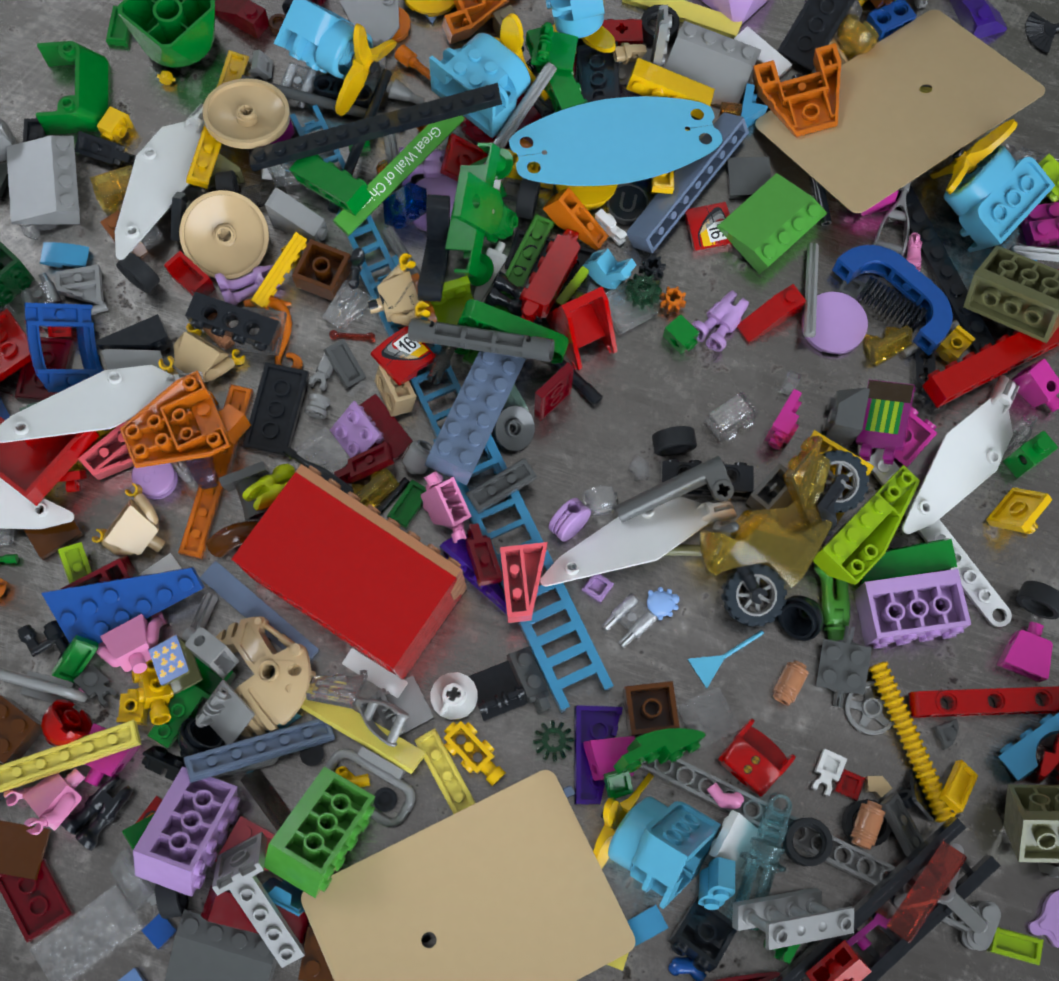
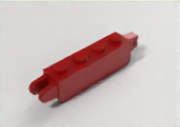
[520,228,580,322]

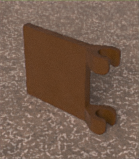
[0,820,51,880]

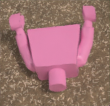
[421,471,472,543]
[96,611,168,674]
[3,768,86,835]

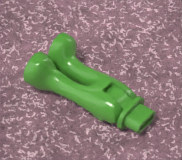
[814,563,850,641]

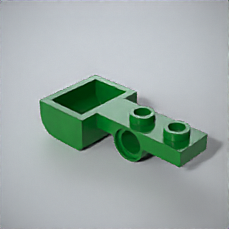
[147,656,236,749]

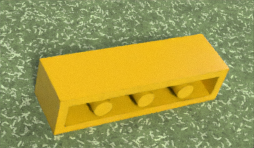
[626,58,715,119]

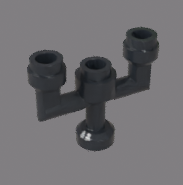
[17,620,68,661]

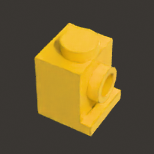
[97,106,134,143]
[935,325,975,363]
[116,689,149,725]

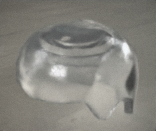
[582,486,619,516]

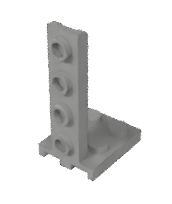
[619,5,672,89]
[212,832,305,968]

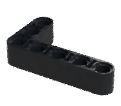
[418,194,450,302]

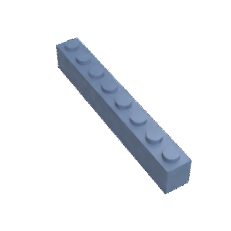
[626,112,749,253]

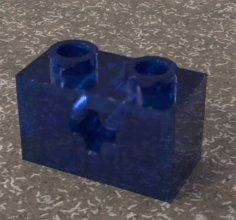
[383,182,427,229]

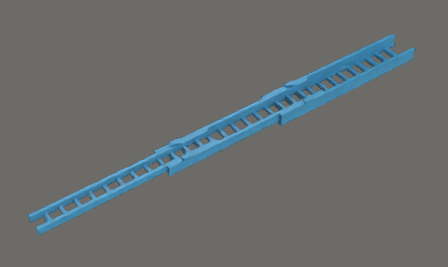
[290,104,614,713]

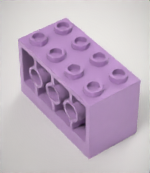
[853,569,971,649]
[133,766,240,897]

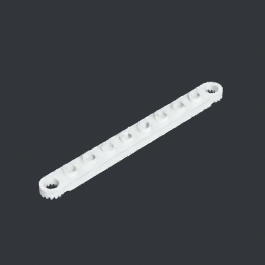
[857,445,1012,627]

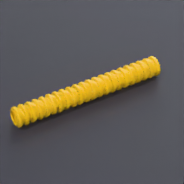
[868,661,956,823]

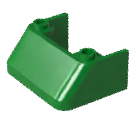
[36,41,111,135]

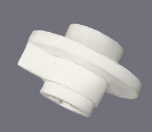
[430,672,478,720]

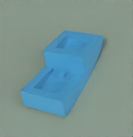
[40,242,89,268]
[627,904,669,947]

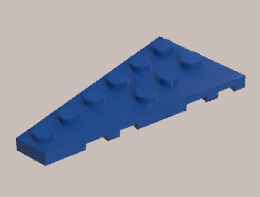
[41,567,205,644]

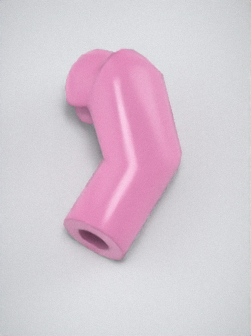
[707,783,744,810]

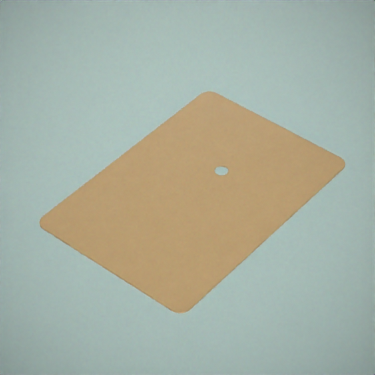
[755,10,1045,213]
[301,770,635,981]

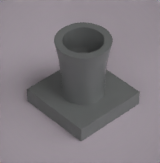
[219,461,271,521]

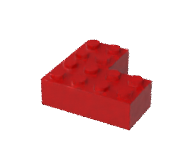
[0,417,100,506]

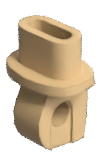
[612,42,647,65]

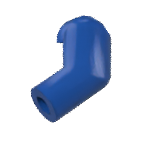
[668,957,707,981]

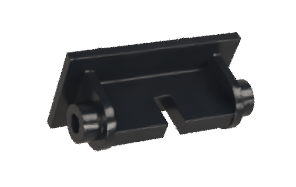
[142,745,186,781]

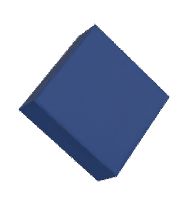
[141,914,177,949]

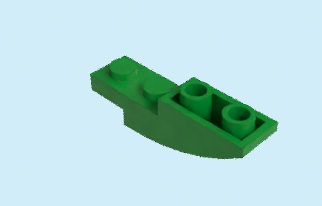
[613,728,706,775]

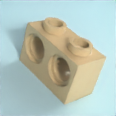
[374,365,417,417]

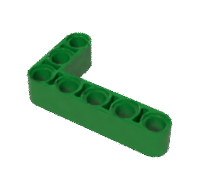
[450,299,569,363]

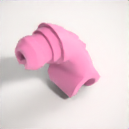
[906,232,922,271]

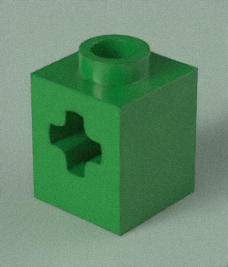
[663,314,699,354]

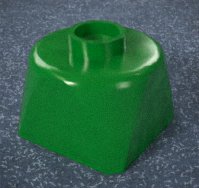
[118,0,215,68]

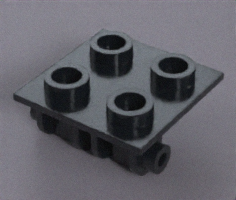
[468,661,528,721]

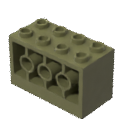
[963,245,1059,343]
[1003,784,1059,863]

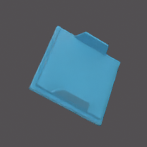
[262,877,305,917]

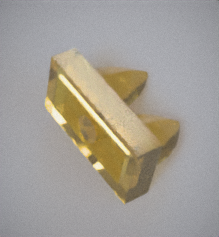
[865,325,912,365]
[352,468,400,507]

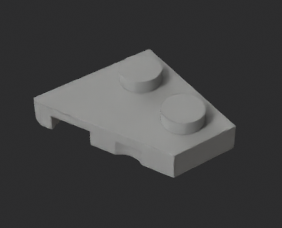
[55,264,104,305]

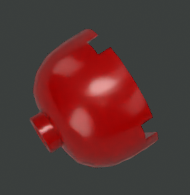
[41,699,93,746]

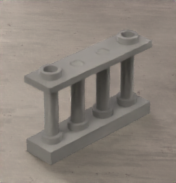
[732,887,854,950]

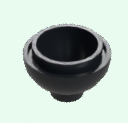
[778,595,824,641]
[177,717,225,759]

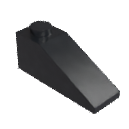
[95,314,173,352]

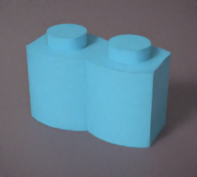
[698,857,736,910]

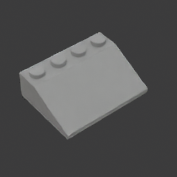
[665,21,761,113]
[6,135,80,224]

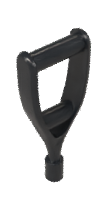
[282,446,354,494]

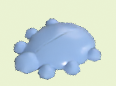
[647,587,679,620]

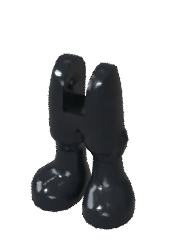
[483,271,544,325]
[60,775,133,851]

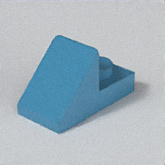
[740,83,768,128]

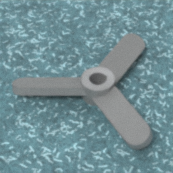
[894,843,988,933]

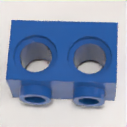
[864,0,917,43]

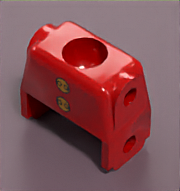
[718,718,796,797]

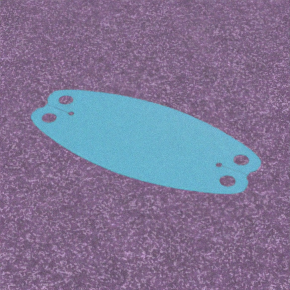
[509,96,723,186]

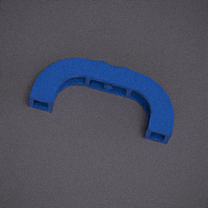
[832,245,953,356]

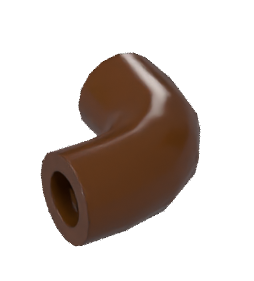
[207,521,259,558]

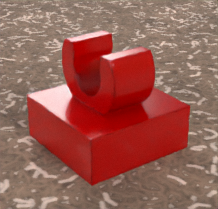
[59,469,87,492]

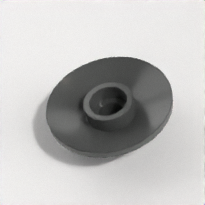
[494,406,535,451]

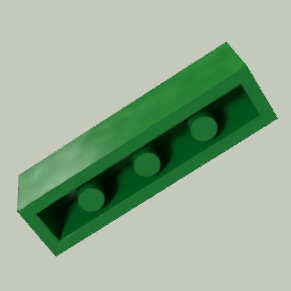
[289,154,372,216]
[859,538,958,584]

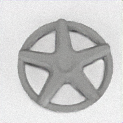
[844,681,894,735]

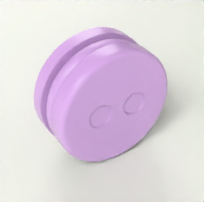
[132,463,178,500]
[548,498,591,542]

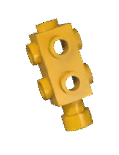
[132,659,174,725]
[443,721,506,787]

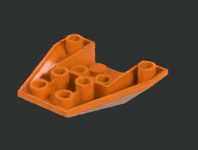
[119,370,231,468]

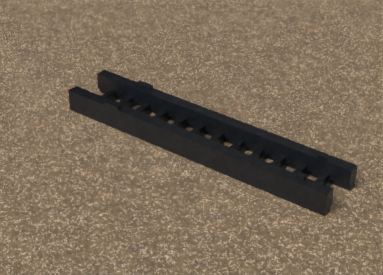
[773,817,1001,981]

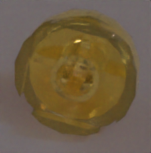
[837,14,879,56]

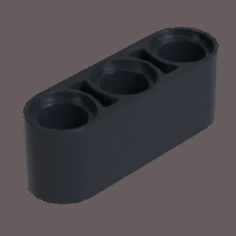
[313,75,373,108]

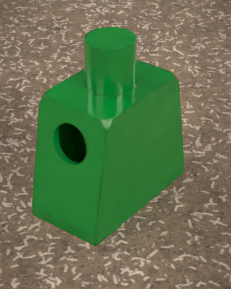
[1002,431,1058,479]

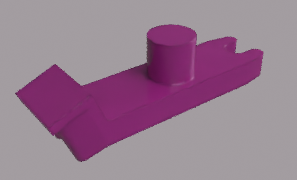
[846,913,892,951]

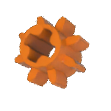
[659,286,686,314]

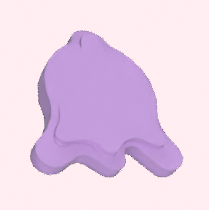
[1027,890,1059,948]

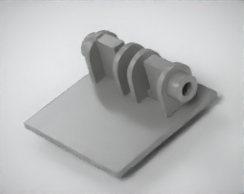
[370,675,434,736]
[195,680,255,745]

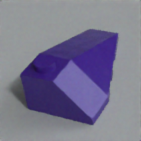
[949,0,1008,39]
[439,534,507,615]

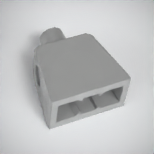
[182,627,239,679]

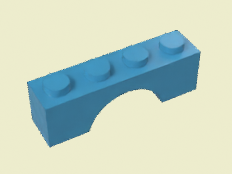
[998,713,1059,783]

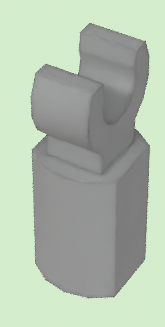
[309,353,334,391]

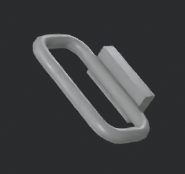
[0,669,88,703]
[325,746,416,828]

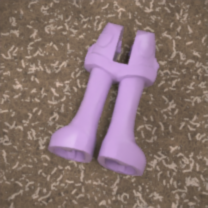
[215,265,282,306]

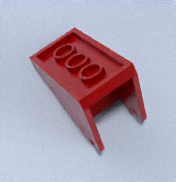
[545,286,618,371]

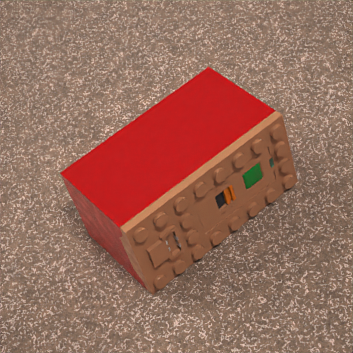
[231,464,467,680]

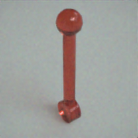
[329,330,375,341]

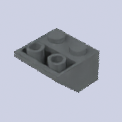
[746,463,810,532]

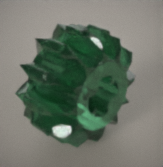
[624,271,662,310]
[533,720,574,762]

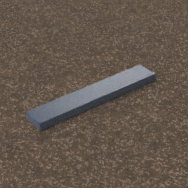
[200,561,320,661]
[184,719,335,783]

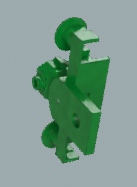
[445,143,518,286]

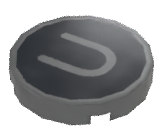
[607,184,649,225]

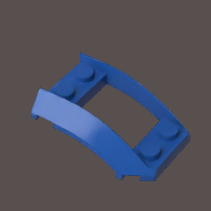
[24,302,104,393]

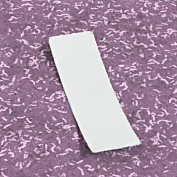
[342,649,408,698]

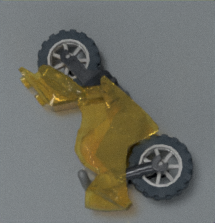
[700,436,869,626]

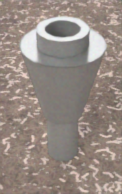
[386,78,425,104]

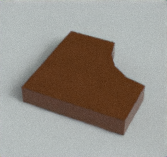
[23,510,84,560]

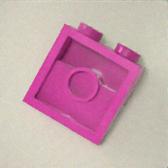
[1021,202,1059,248]
[764,389,802,450]
[894,407,937,468]

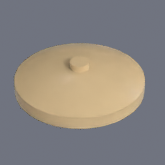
[202,78,290,149]
[179,190,269,279]

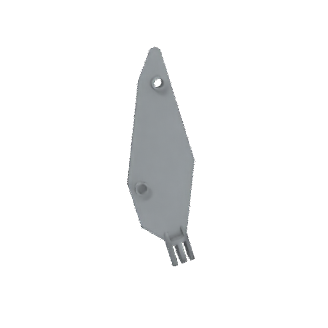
[340,0,400,72]

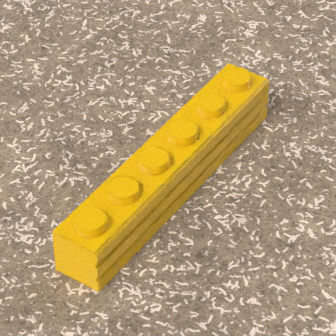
[250,232,307,309]

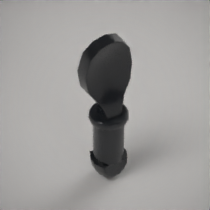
[349,248,365,289]

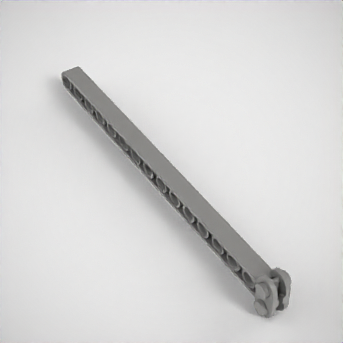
[640,759,1001,951]

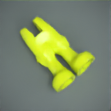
[242,464,295,511]

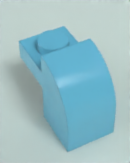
[582,248,636,289]

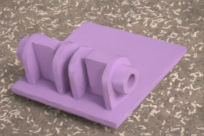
[330,401,384,458]

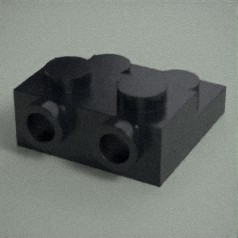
[668,896,737,973]

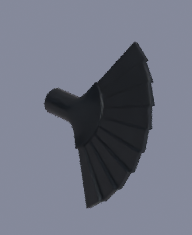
[1025,11,1059,53]

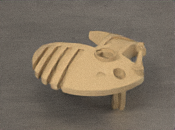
[216,617,316,737]

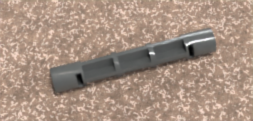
[408,318,555,362]

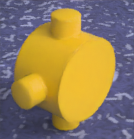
[157,71,176,85]

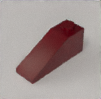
[215,0,269,39]
[61,555,137,589]

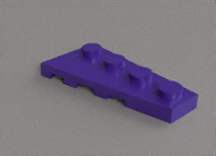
[574,705,623,805]

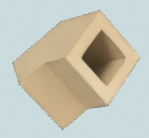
[864,776,892,799]

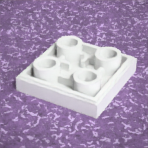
[709,810,760,874]

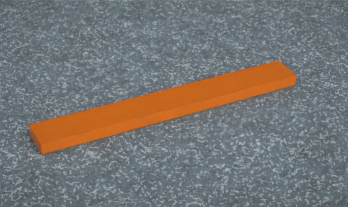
[178,384,254,560]

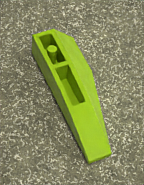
[811,465,920,585]

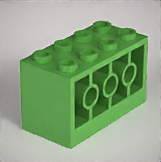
[264,766,375,898]

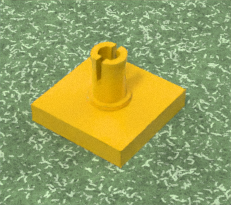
[986,487,1052,534]

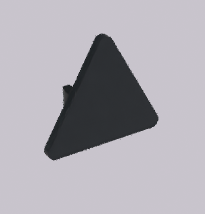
[898,769,935,821]

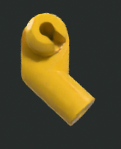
[335,766,371,788]

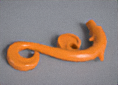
[243,295,303,370]

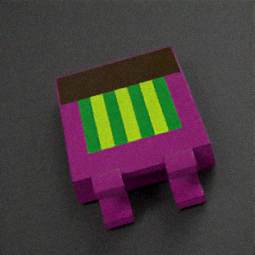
[856,379,915,465]

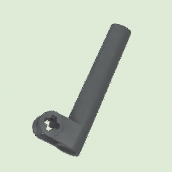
[614,456,734,523]

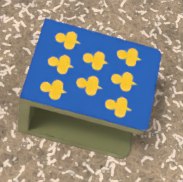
[148,635,203,694]

